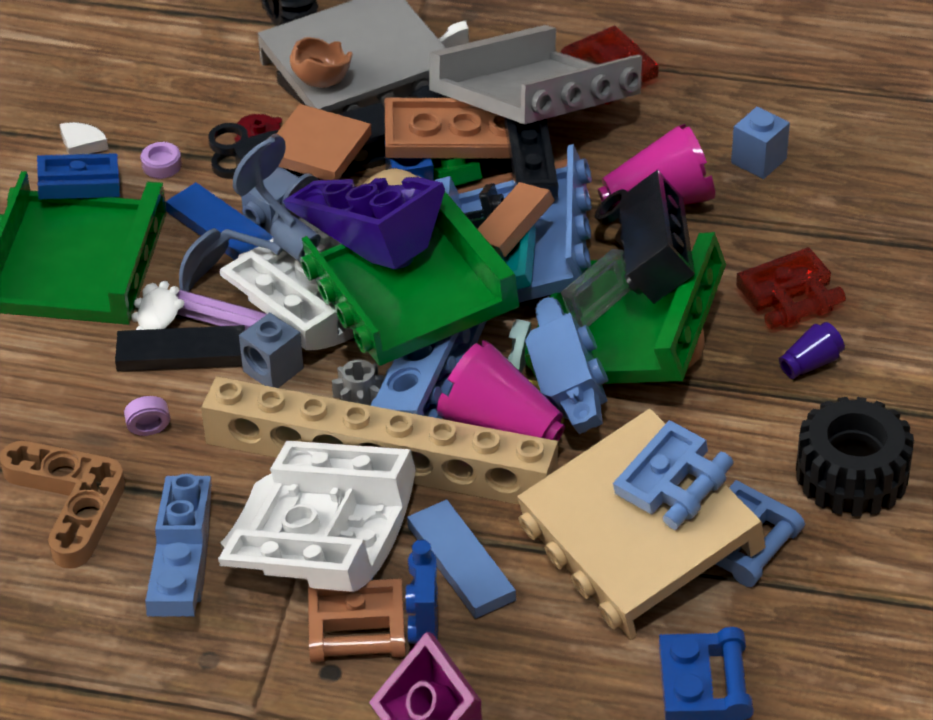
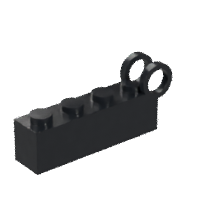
[208,102,385,180]
[594,169,695,304]

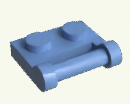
[716,480,805,587]

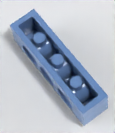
[371,321,487,419]

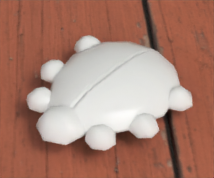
[131,281,185,330]

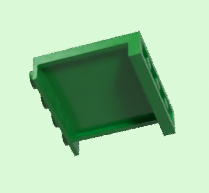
[0,171,167,325]
[300,191,520,366]
[525,232,726,384]

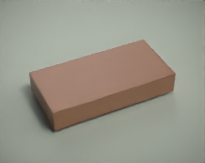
[478,182,555,258]

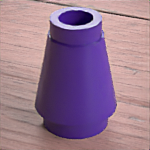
[779,322,845,379]

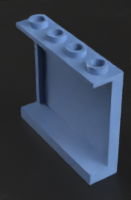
[435,144,592,302]

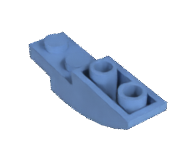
[145,474,211,617]

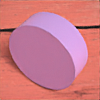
[141,142,182,178]
[124,396,170,436]

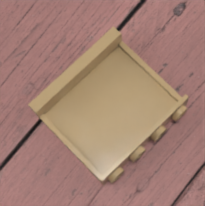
[517,408,766,640]

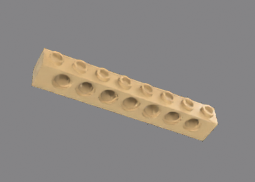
[201,376,558,505]

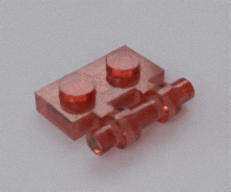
[736,247,846,330]

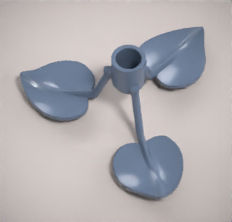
[179,134,321,292]

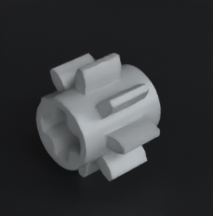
[332,359,386,406]

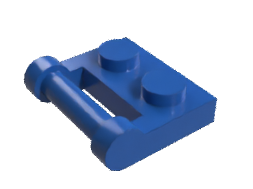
[659,627,754,720]

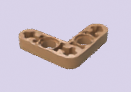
[0,441,125,569]

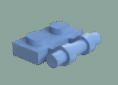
[613,420,734,530]

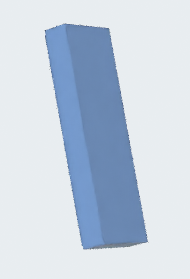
[407,499,516,619]

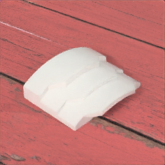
[220,217,354,350]
[218,441,416,592]

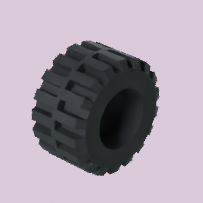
[796,397,914,516]

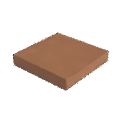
[276,104,372,180]

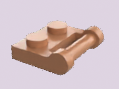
[308,579,406,662]

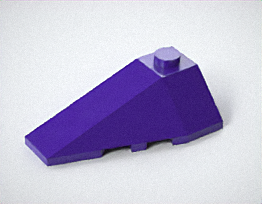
[283,177,445,269]

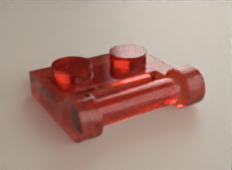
[560,25,659,104]

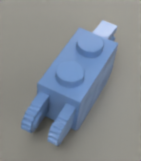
[525,296,608,434]

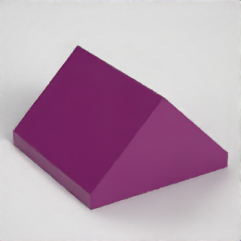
[369,632,482,720]

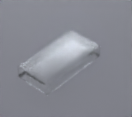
[561,249,631,327]

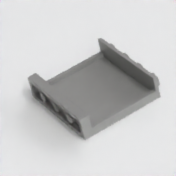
[258,0,446,114]
[429,25,642,124]

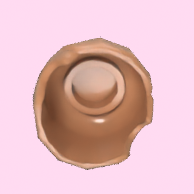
[290,37,353,88]

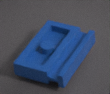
[37,153,120,199]

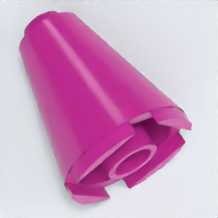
[598,124,716,210]
[436,340,565,441]

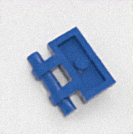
[406,540,438,644]

